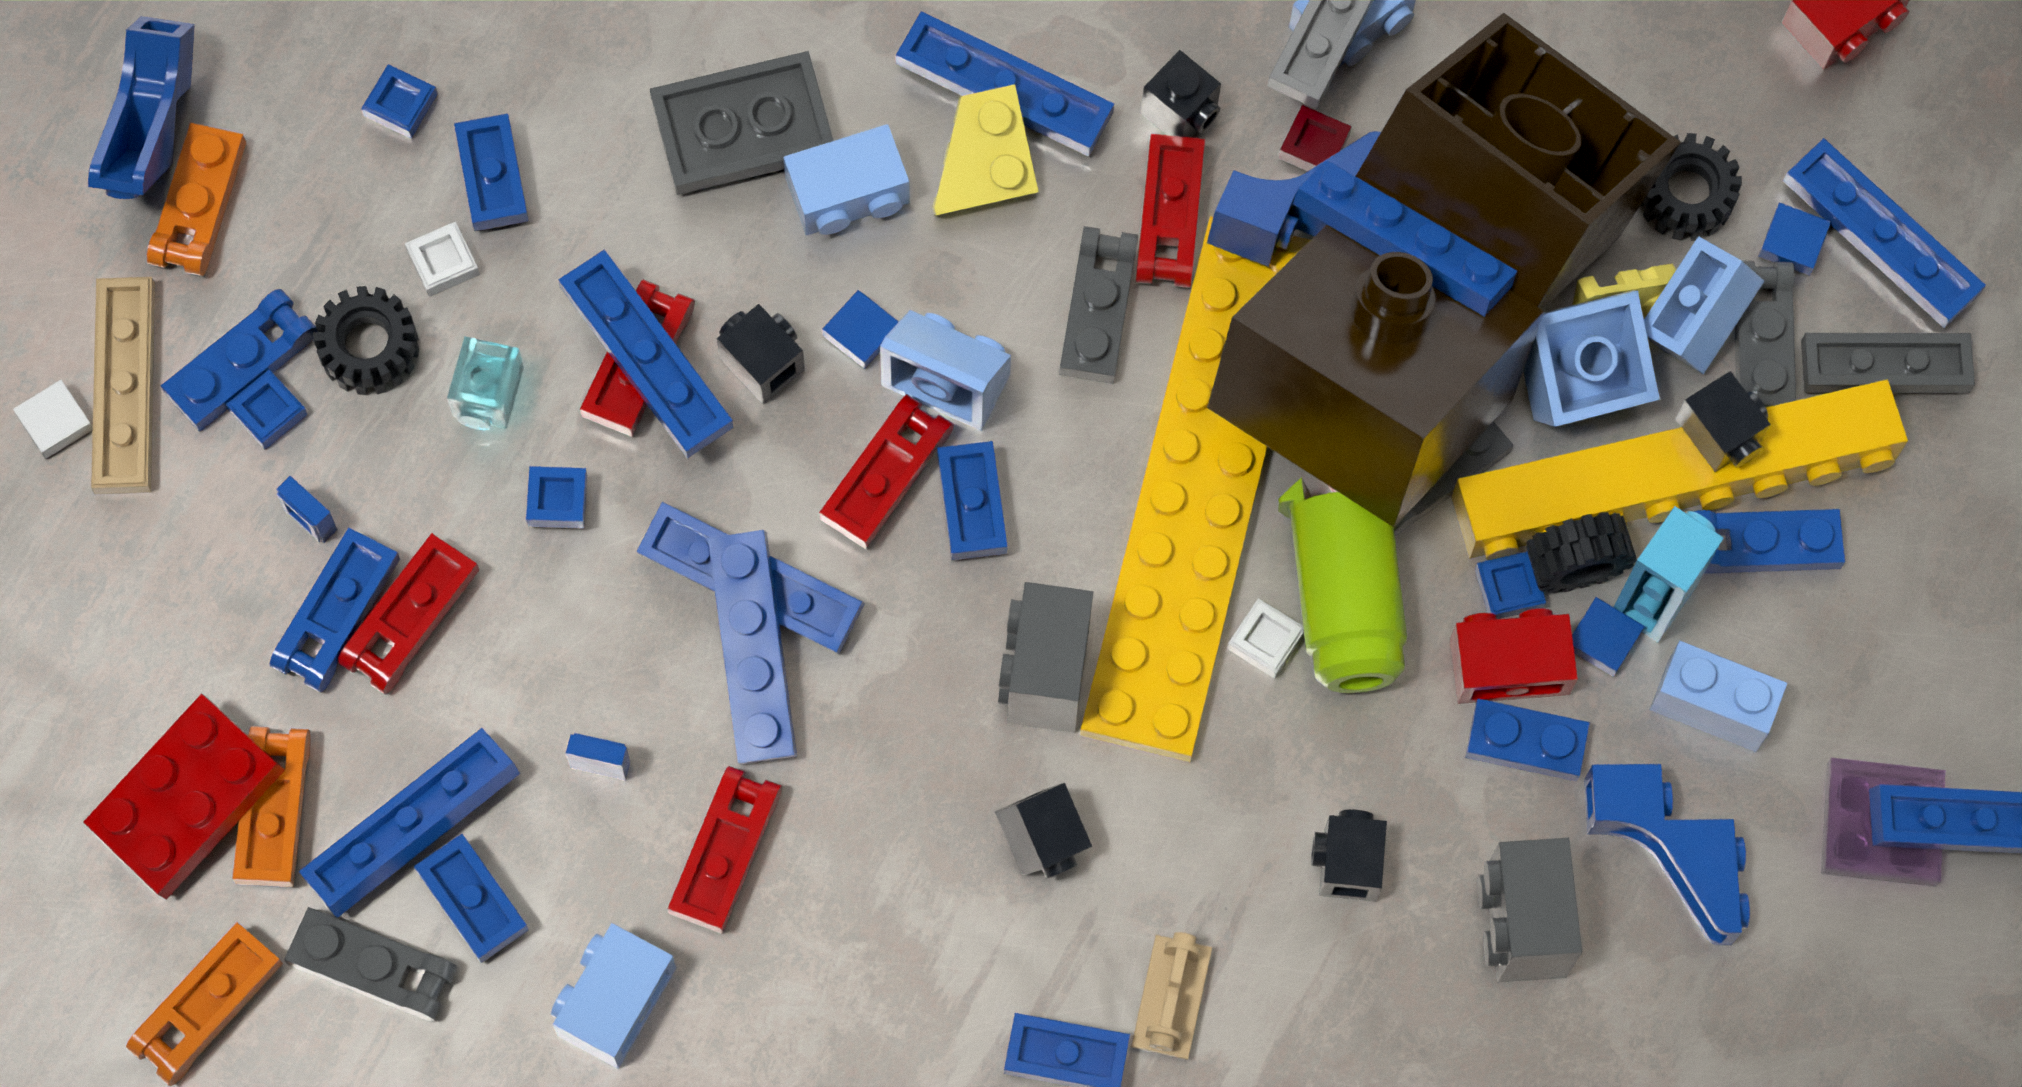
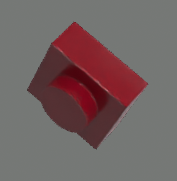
[1278,105,1352,171]

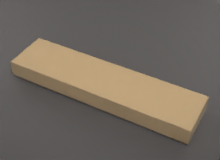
[91,277,155,495]

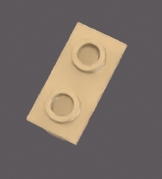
[1131,932,1212,1060]

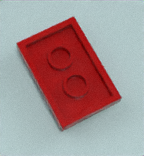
[83,693,285,900]

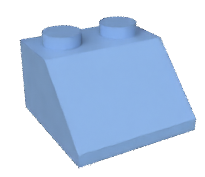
[1523,290,1660,427]
[880,310,1011,431]

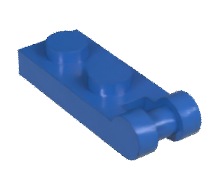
[160,289,318,432]
[1693,509,1845,574]
[270,527,400,693]

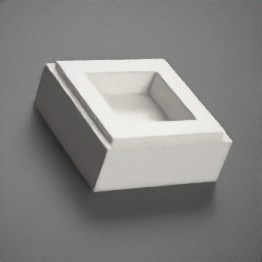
[405,221,480,297]
[13,380,93,459]
[1227,598,1304,679]

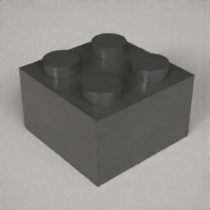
[998,582,1094,733]
[1477,837,1582,983]

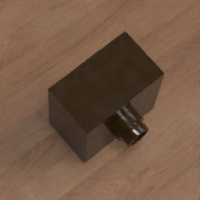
[1355,12,1681,309]
[1207,225,1544,527]

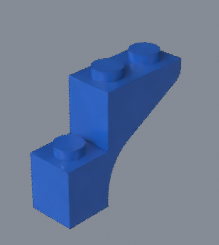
[88,16,195,199]
[1207,131,1381,267]
[1584,764,1750,946]

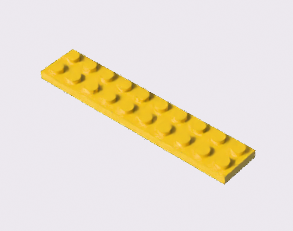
[1080,216,1310,762]

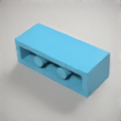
[1614,506,1724,643]

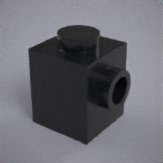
[1141,50,1221,138]
[717,304,805,404]
[1676,371,1771,472]
[995,783,1092,879]
[1311,809,1387,902]

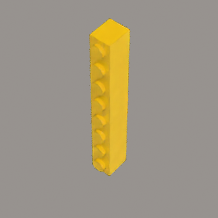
[1451,379,1908,560]

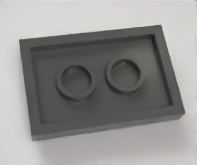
[650,51,834,195]

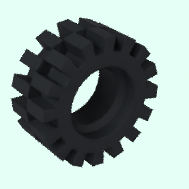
[1640,133,1742,241]
[313,286,419,395]
[1526,512,1637,593]

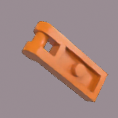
[147,122,246,276]
[232,726,311,887]
[126,922,283,1086]

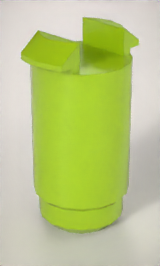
[1278,477,1407,693]

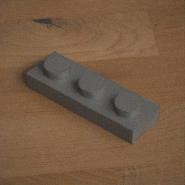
[1801,333,1975,393]

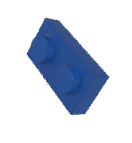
[454,113,529,231]
[937,441,1008,561]
[1465,698,1590,782]
[414,834,529,963]
[1004,1013,1130,1087]

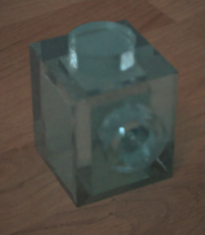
[447,336,524,430]

